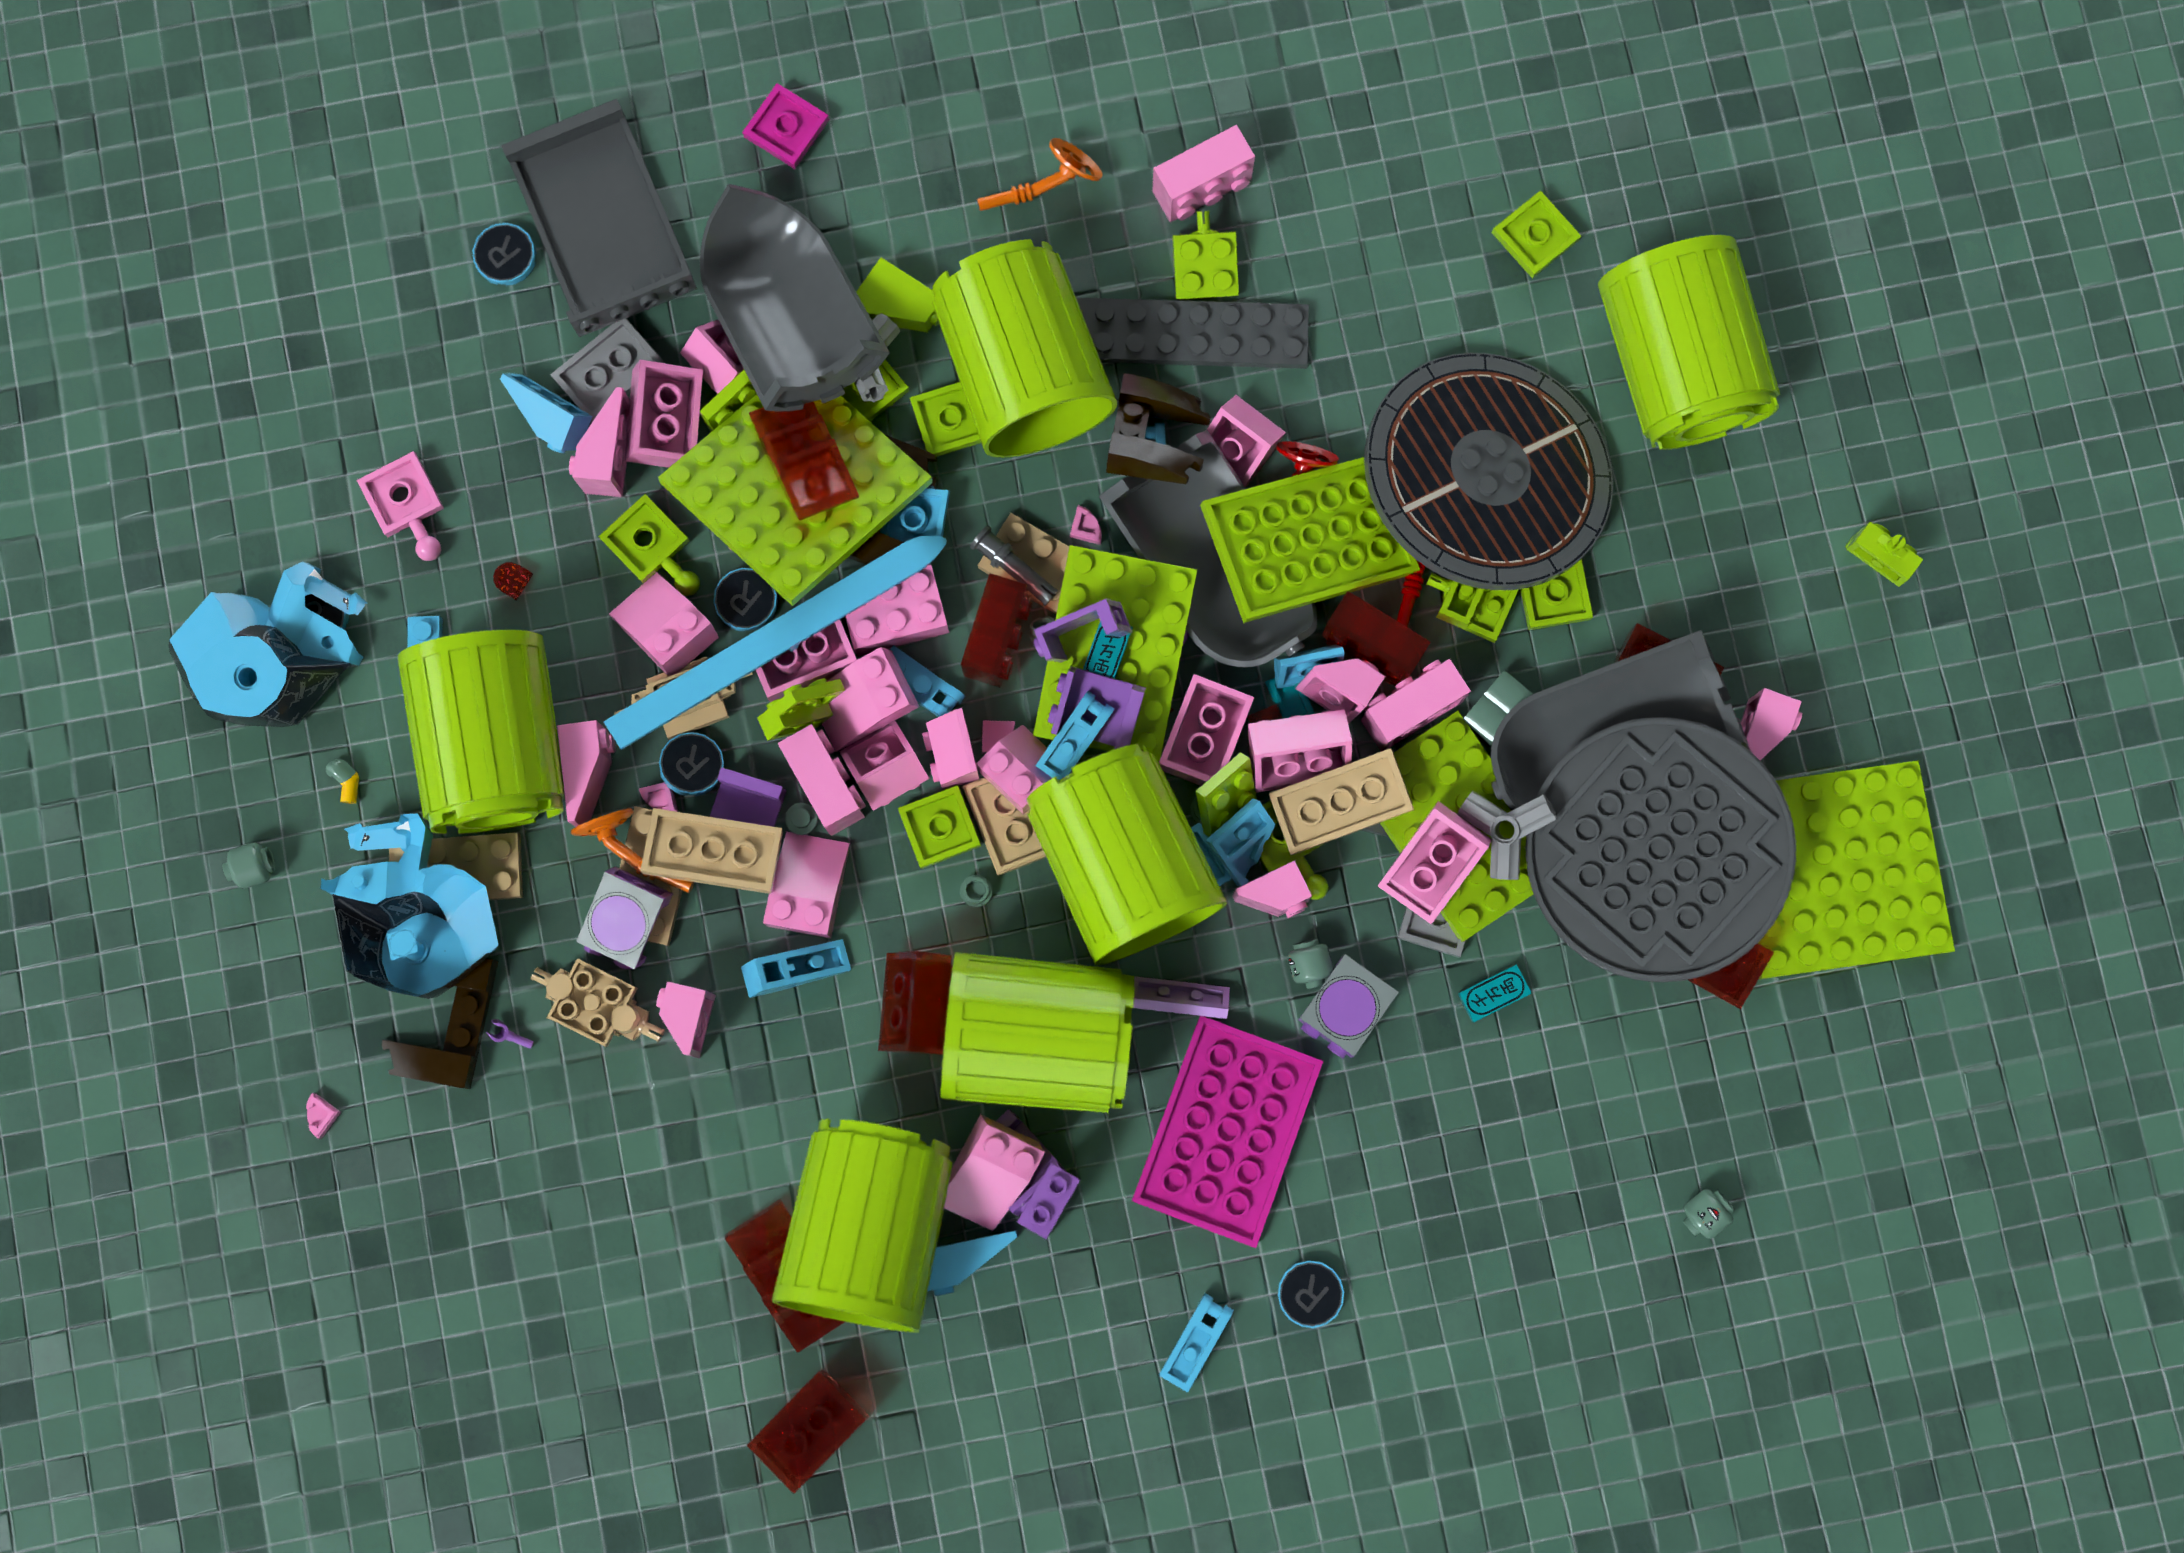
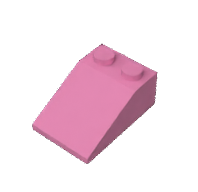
[569,387,630,497]
[609,572,719,677]
[822,647,920,752]
[1741,688,1802,761]
[557,720,616,827]
[1378,801,1492,924]
[763,832,850,938]
[944,1114,1045,1231]

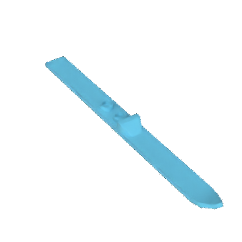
[603,536,947,750]

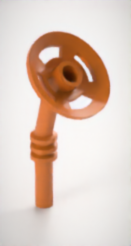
[977,138,1103,211]
[570,808,694,893]

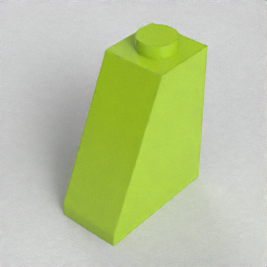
[856,257,939,332]

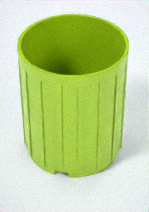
[1598,235,1780,450]
[932,239,1117,458]
[397,630,565,834]
[1026,744,1227,965]
[941,952,1135,1113]
[772,1119,953,1333]

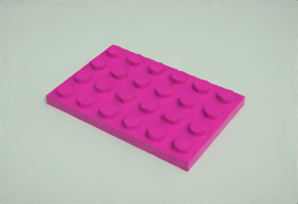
[1132,1016,1323,1248]

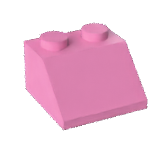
[680,319,744,394]
[1207,395,1286,487]
[1295,659,1385,724]
[922,708,980,789]
[839,721,929,811]
[976,725,1052,815]
[1232,861,1312,918]
[656,982,716,1058]

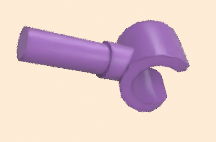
[486,1019,534,1049]

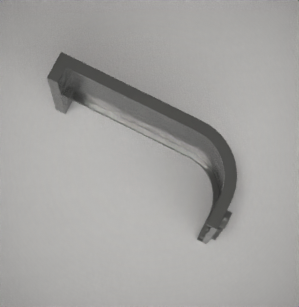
[501,99,697,337]

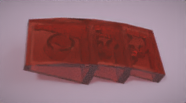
[749,401,859,521]
[724,1199,845,1353]

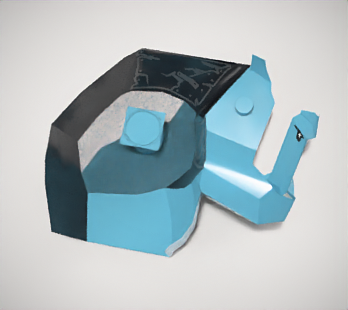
[168,561,368,727]
[320,813,498,999]

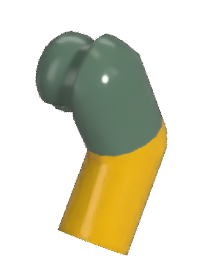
[326,759,359,804]

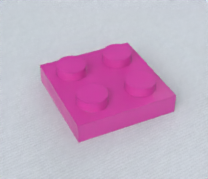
[742,83,829,169]

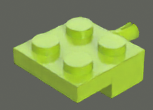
[1172,211,1239,299]
[1844,522,1923,587]
[1426,572,1519,643]
[757,678,845,741]

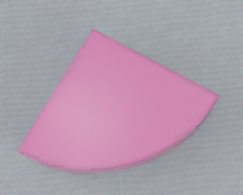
[1070,505,1102,545]
[982,720,1015,754]
[639,782,678,812]
[306,1093,341,1139]

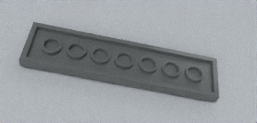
[1076,298,1309,369]

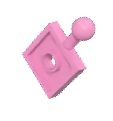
[357,451,444,561]

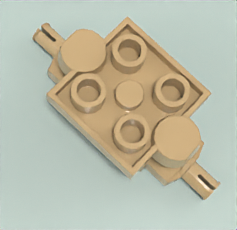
[614,657,753,740]
[531,958,665,1047]

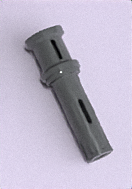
[970,525,1058,606]

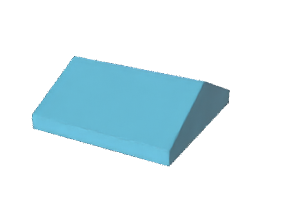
[880,488,950,542]
[1274,644,1345,689]

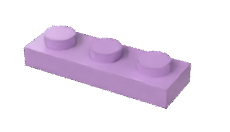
[1132,976,1230,1019]

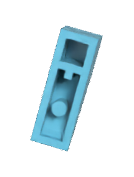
[500,373,593,453]
[741,939,851,998]
[928,1230,1018,1296]

